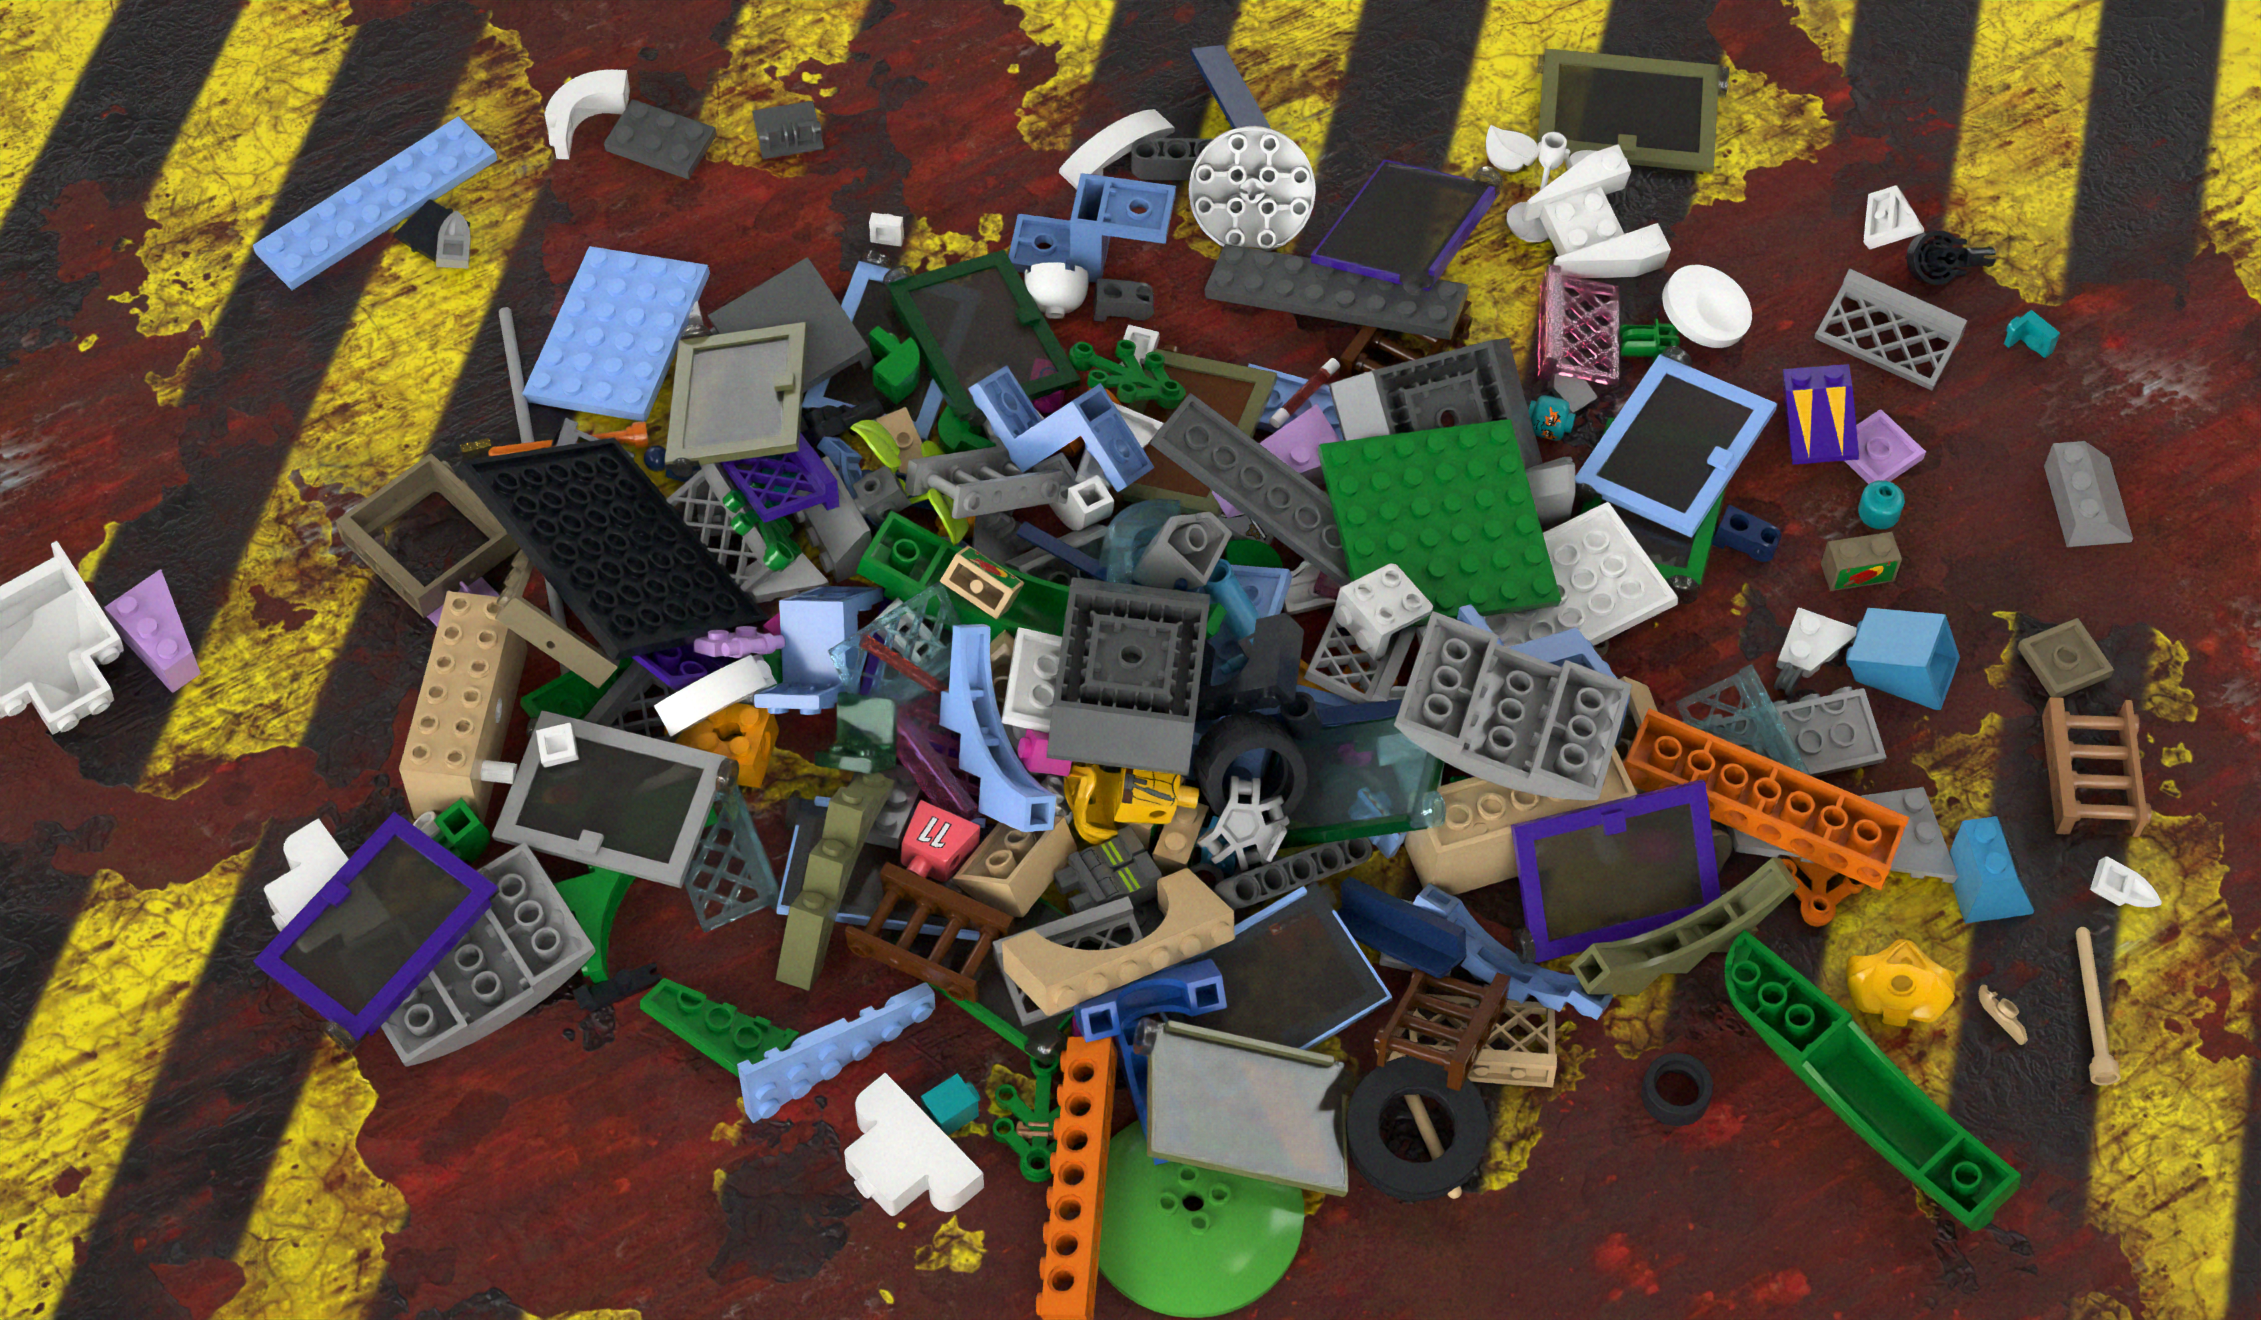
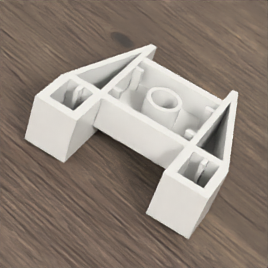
[1522,144,1671,279]

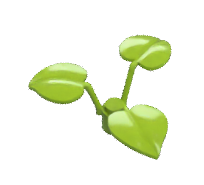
[850,420,969,546]

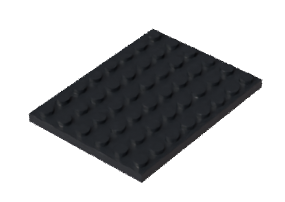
[457,437,769,661]

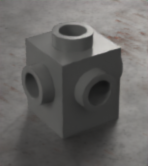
[852,465,911,524]

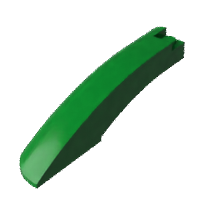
[856,510,1070,643]
[1725,929,2021,1231]

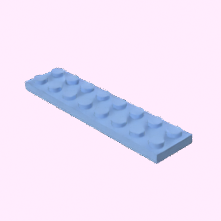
[253,116,497,290]

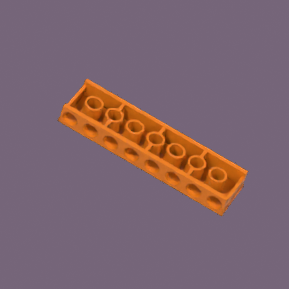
[1623,708,1910,890]

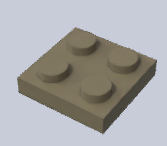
[2017,618,2114,698]

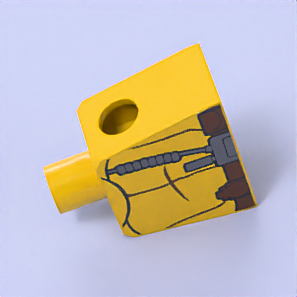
[1114,767,1199,824]

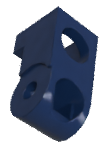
[1712,505,1782,562]

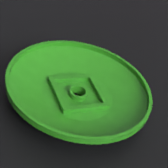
[1098,1108,1304,1318]

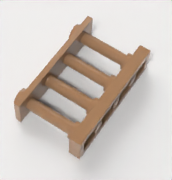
[2042,697,2151,837]

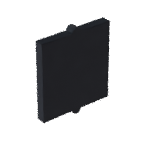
[394,199,470,262]

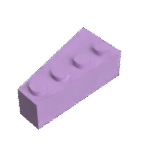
[1212,404,1341,518]

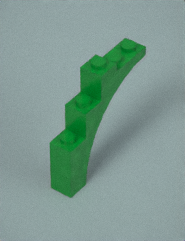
[554,777,718,985]

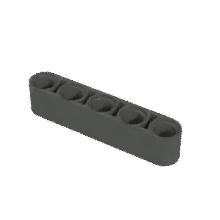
[1131,138,1213,180]
[1215,837,1372,910]

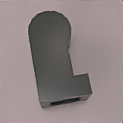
[1093,278,1154,321]

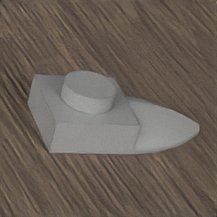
[436,211,471,269]

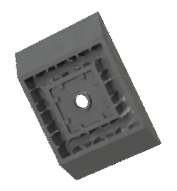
[1328,338,1543,469]
[1046,577,1210,776]

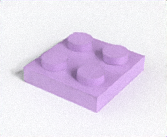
[1845,409,1926,484]

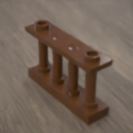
[1339,270,1473,379]
[845,862,1016,1003]
[1374,967,1511,1091]

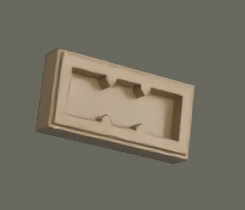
[876,407,924,474]

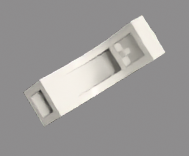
[545,70,630,159]
[1033,452,1114,531]
[654,654,777,736]

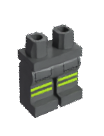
[1054,825,1162,914]

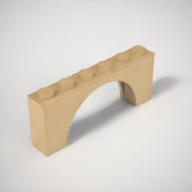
[1002,868,1235,1016]

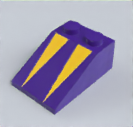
[1783,364,1859,465]

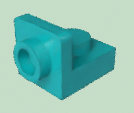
[2004,310,2060,358]

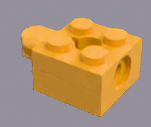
[664,703,779,788]

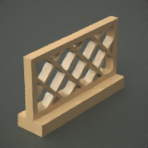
[1409,994,1557,1088]

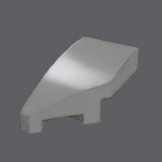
[1547,353,1598,414]

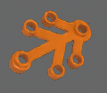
[1781,856,1865,927]

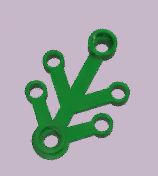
[1068,340,1186,409]
[722,482,802,572]
[992,1046,1089,1183]

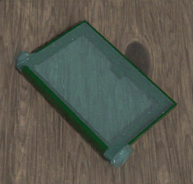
[1268,716,1446,849]

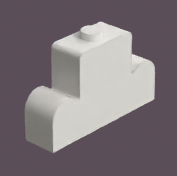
[264,818,393,954]
[844,1073,984,1216]

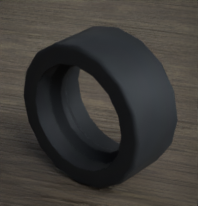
[1641,1052,1714,1127]

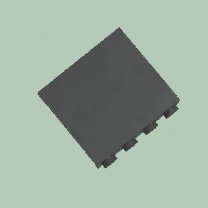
[708,257,875,415]

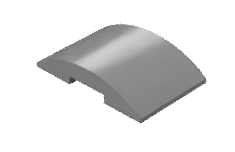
[1394,611,1632,800]
[337,842,596,1067]

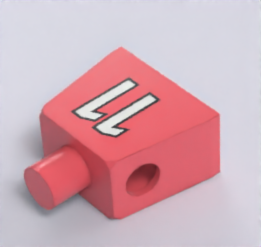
[901,800,980,882]

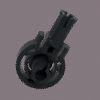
[1905,230,1996,285]
[800,397,884,458]

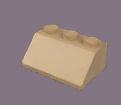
[952,816,1078,917]

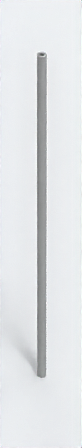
[499,307,592,772]

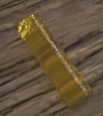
[460,438,491,453]

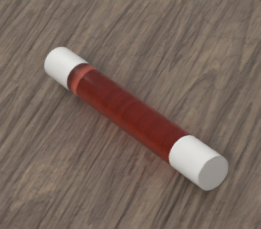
[1269,358,1340,428]

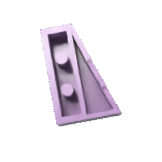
[104,569,201,693]

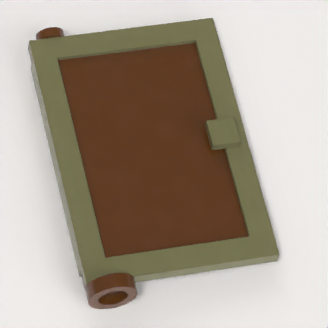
[1108,344,1278,518]

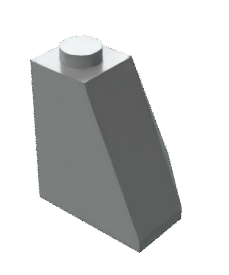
[1525,457,1575,529]
[1131,512,1232,590]

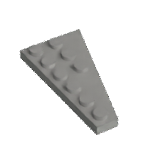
[1726,787,1958,883]

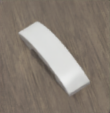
[1059,109,1175,190]

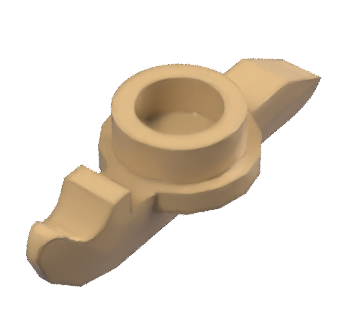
[1979,985,2028,1045]

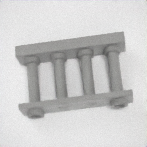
[905,445,1062,519]

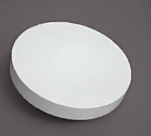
[1662,265,1752,348]

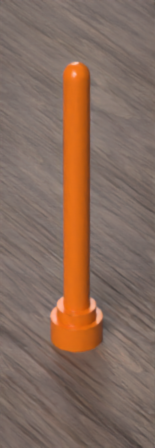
[488,421,649,457]

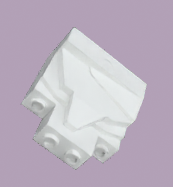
[0,541,124,735]

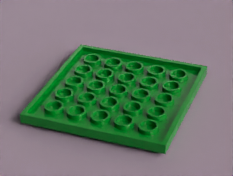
[1317,419,1562,628]

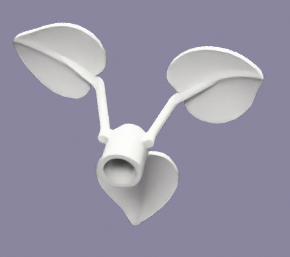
[1486,125,1627,243]

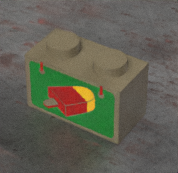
[1821,532,1902,591]

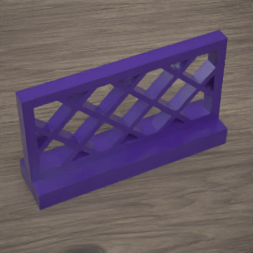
[709,408,840,523]

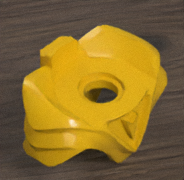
[1064,761,1119,845]
[1846,939,1956,1027]

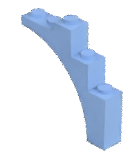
[939,624,1056,832]

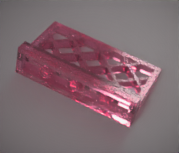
[1538,264,1619,386]
[875,692,984,821]

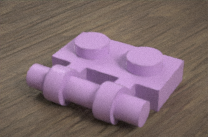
[694,626,785,658]

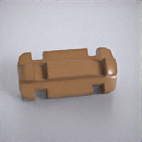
[1016,1121,1056,1144]

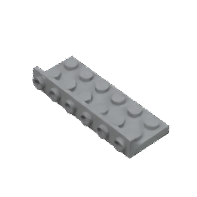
[1683,687,1887,777]

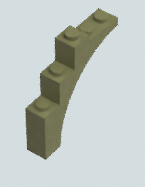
[776,770,895,991]
[1570,857,1799,995]

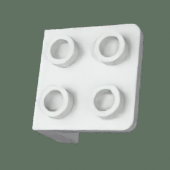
[1333,563,1433,661]

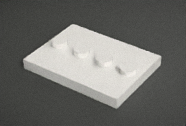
[1001,627,1141,733]

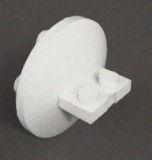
[1189,126,1316,251]

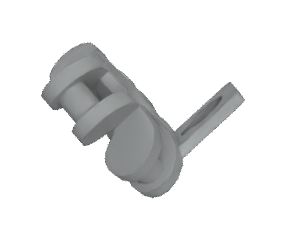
[1197,776,1290,871]

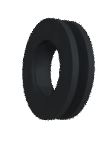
[1346,1056,1488,1201]

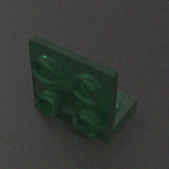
[815,692,898,774]

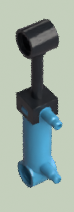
[1203,559,1323,740]

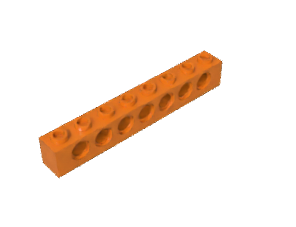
[1036,1037,1118,1320]

